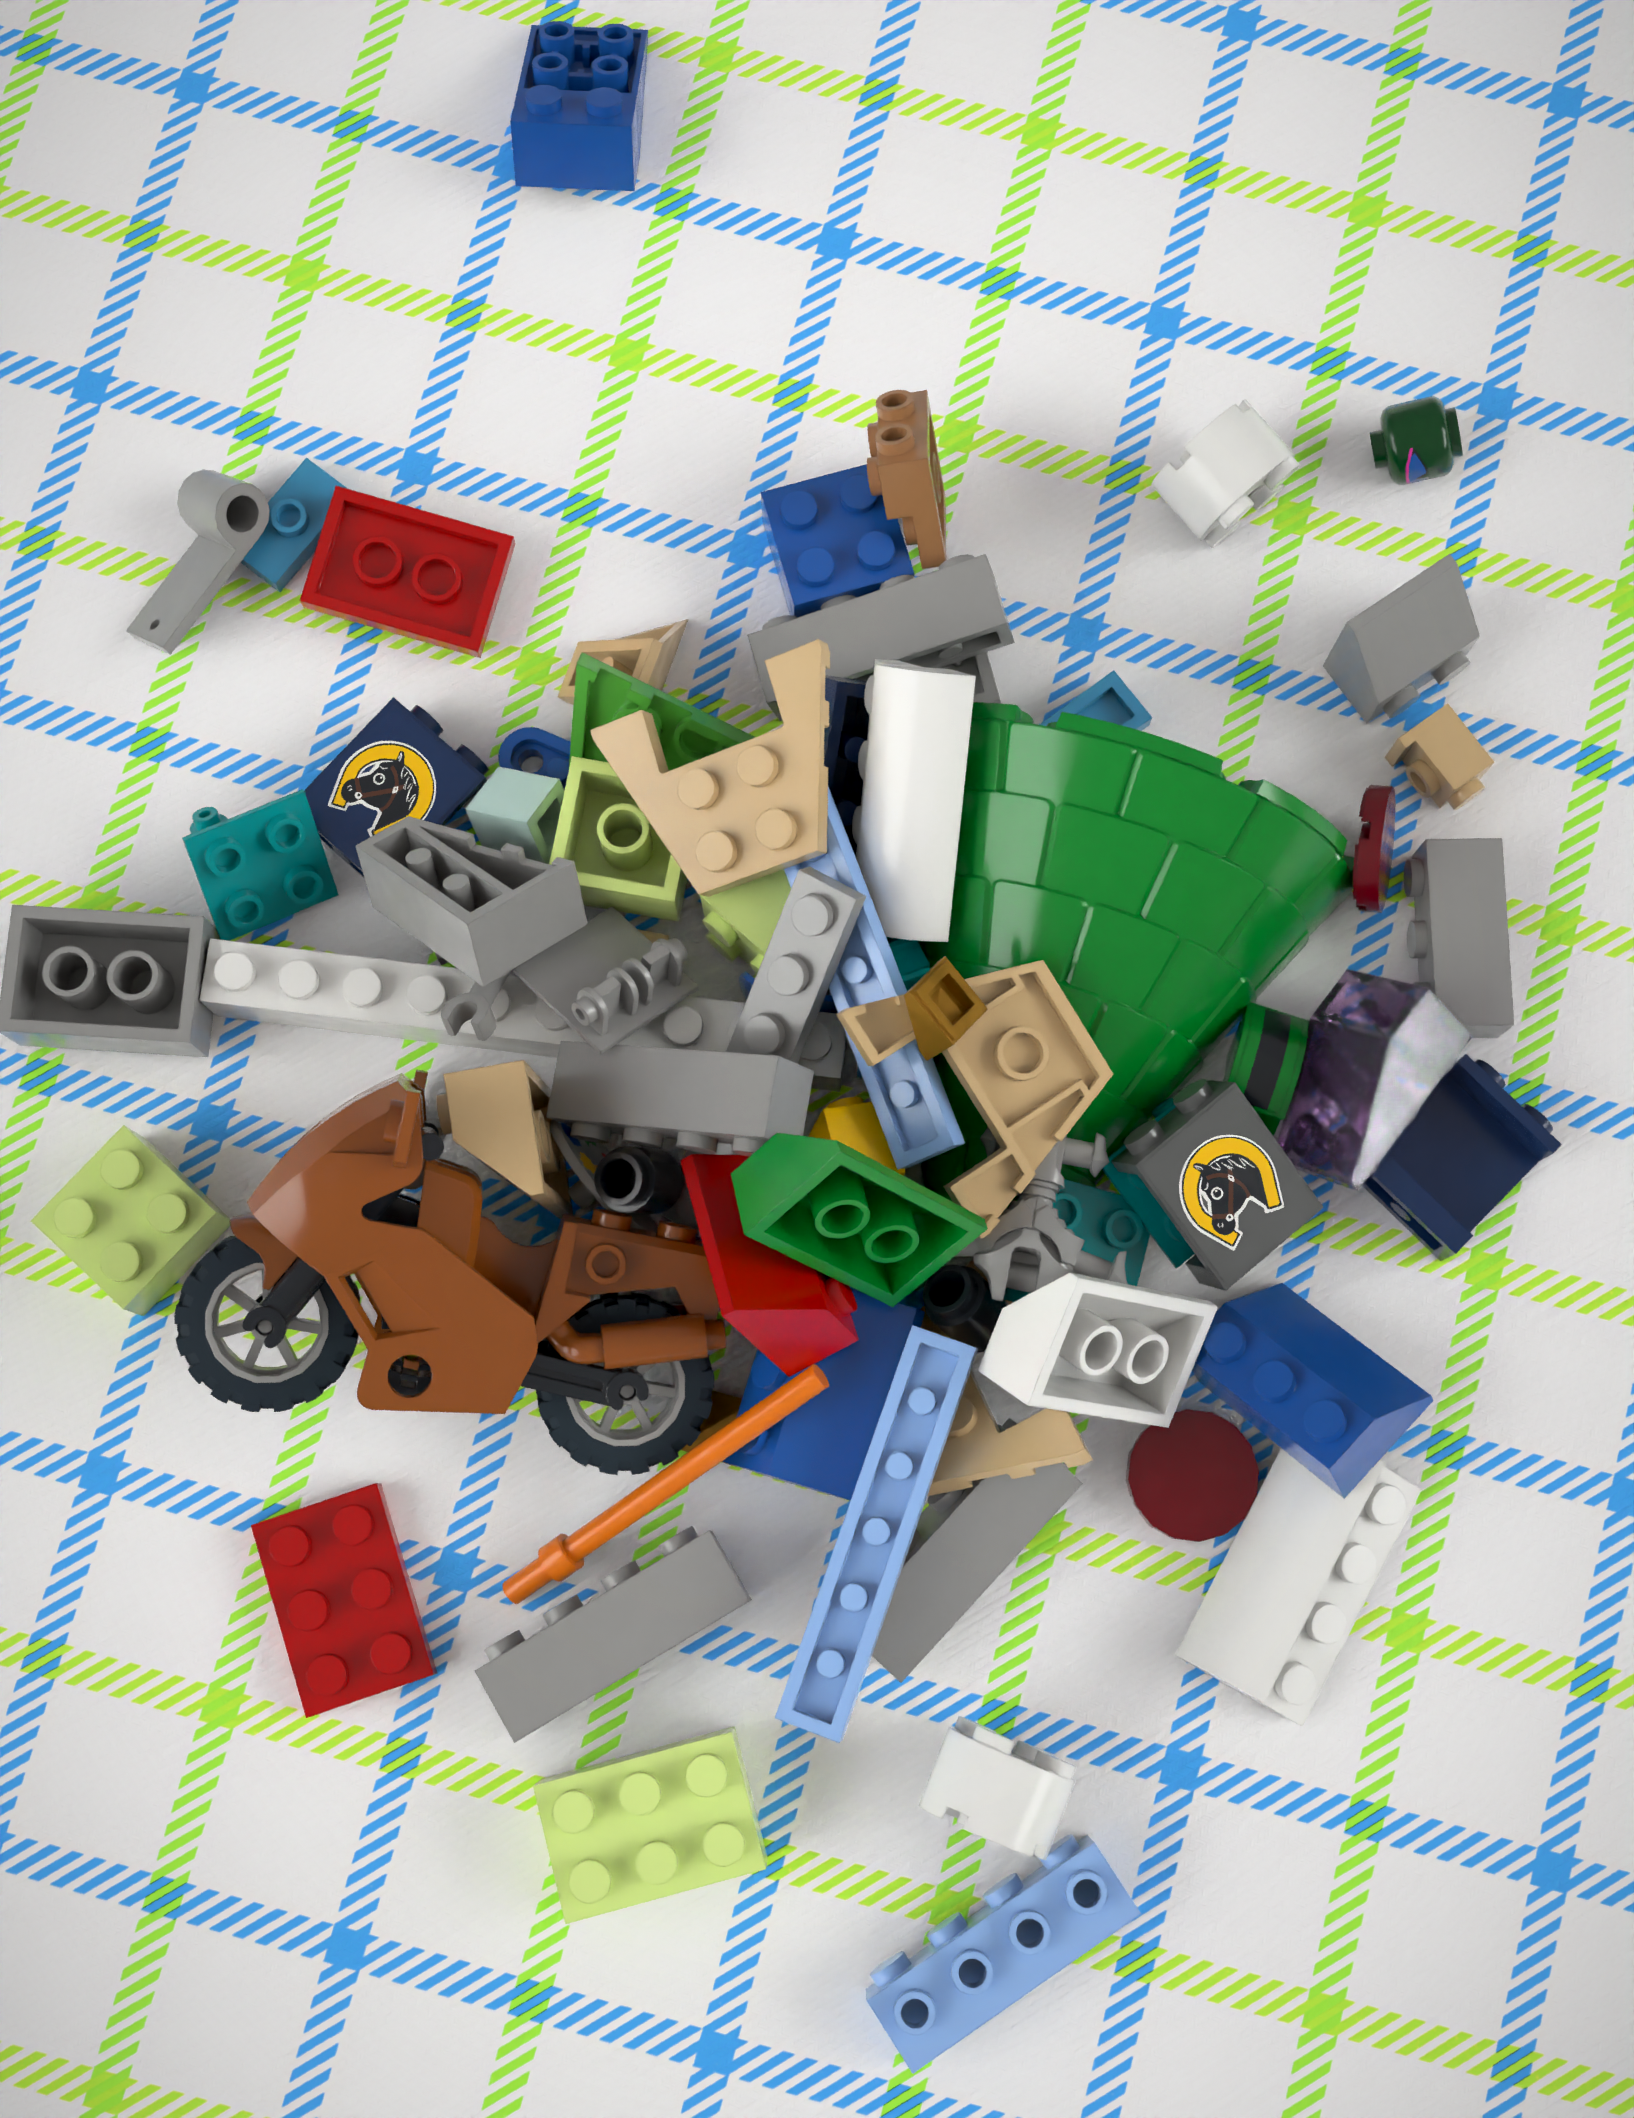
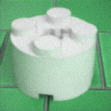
[1151,399,1300,548]
[918,1716,1076,1860]

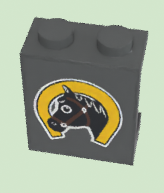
[1111,1079,1324,1291]

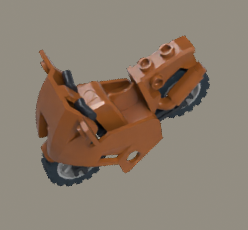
[174,1069,726,1475]

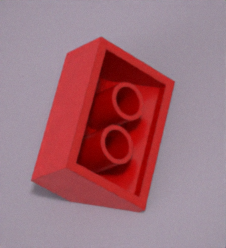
[680,1154,859,1377]

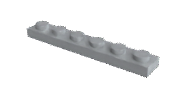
[661,867,866,1238]

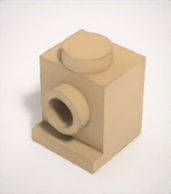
[1385,703,1494,811]

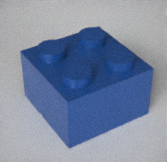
[761,464,914,617]

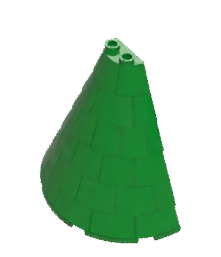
[918,702,1354,1209]

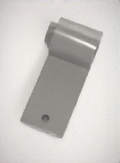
[126,469,270,655]

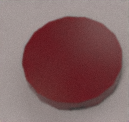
[1353,785,1396,913]
[1125,1409,1259,1542]

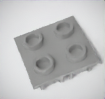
[514,906,699,1055]

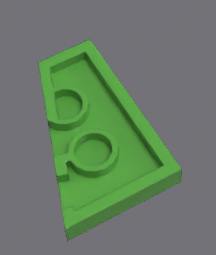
[569,652,755,771]

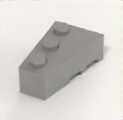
[356,816,588,987]

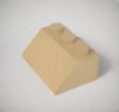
[437,1060,573,1219]

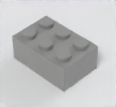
[0,905,219,1058]

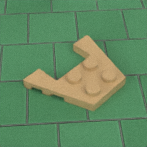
[590,639,830,897]
[836,960,1113,1239]
[920,1258,1093,1496]

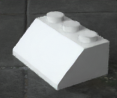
[978,1273,1218,1428]

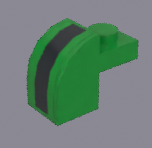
[1223,1002,1309,1137]

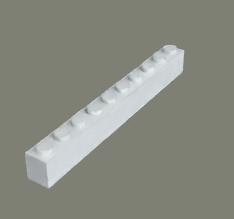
[199,938,847,1092]

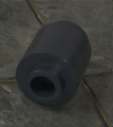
[594,1146,683,1214]
[923,1264,1009,1353]

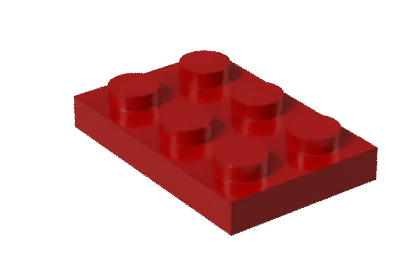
[300,485,516,658]
[251,1483,438,1718]

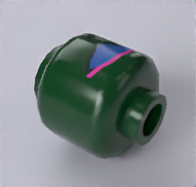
[1369,396,1463,485]

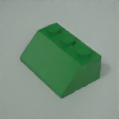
[731,1133,988,1307]

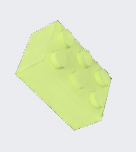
[533,1726,768,1924]

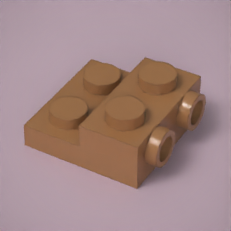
[867,390,947,569]

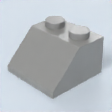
[1323,554,1480,724]

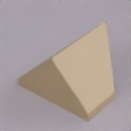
[557,619,688,705]

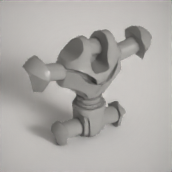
[954,1127,1128,1301]

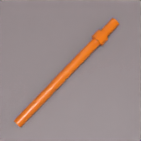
[502,1364,829,1604]

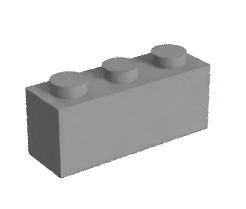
[1404,838,1514,1039]

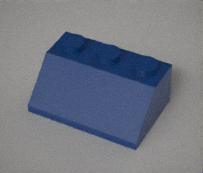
[1192,1283,1434,1499]
[723,1288,925,1501]

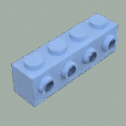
[866,1834,1141,2074]

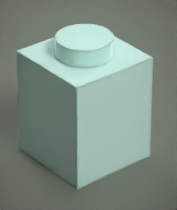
[465,767,564,864]

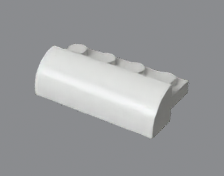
[852,659,976,942]
[1175,1448,1422,1727]

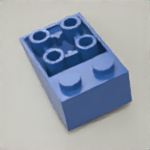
[510,21,648,191]

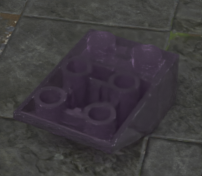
[1278,969,1473,1191]

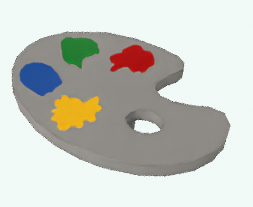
[550,1120,657,1232]

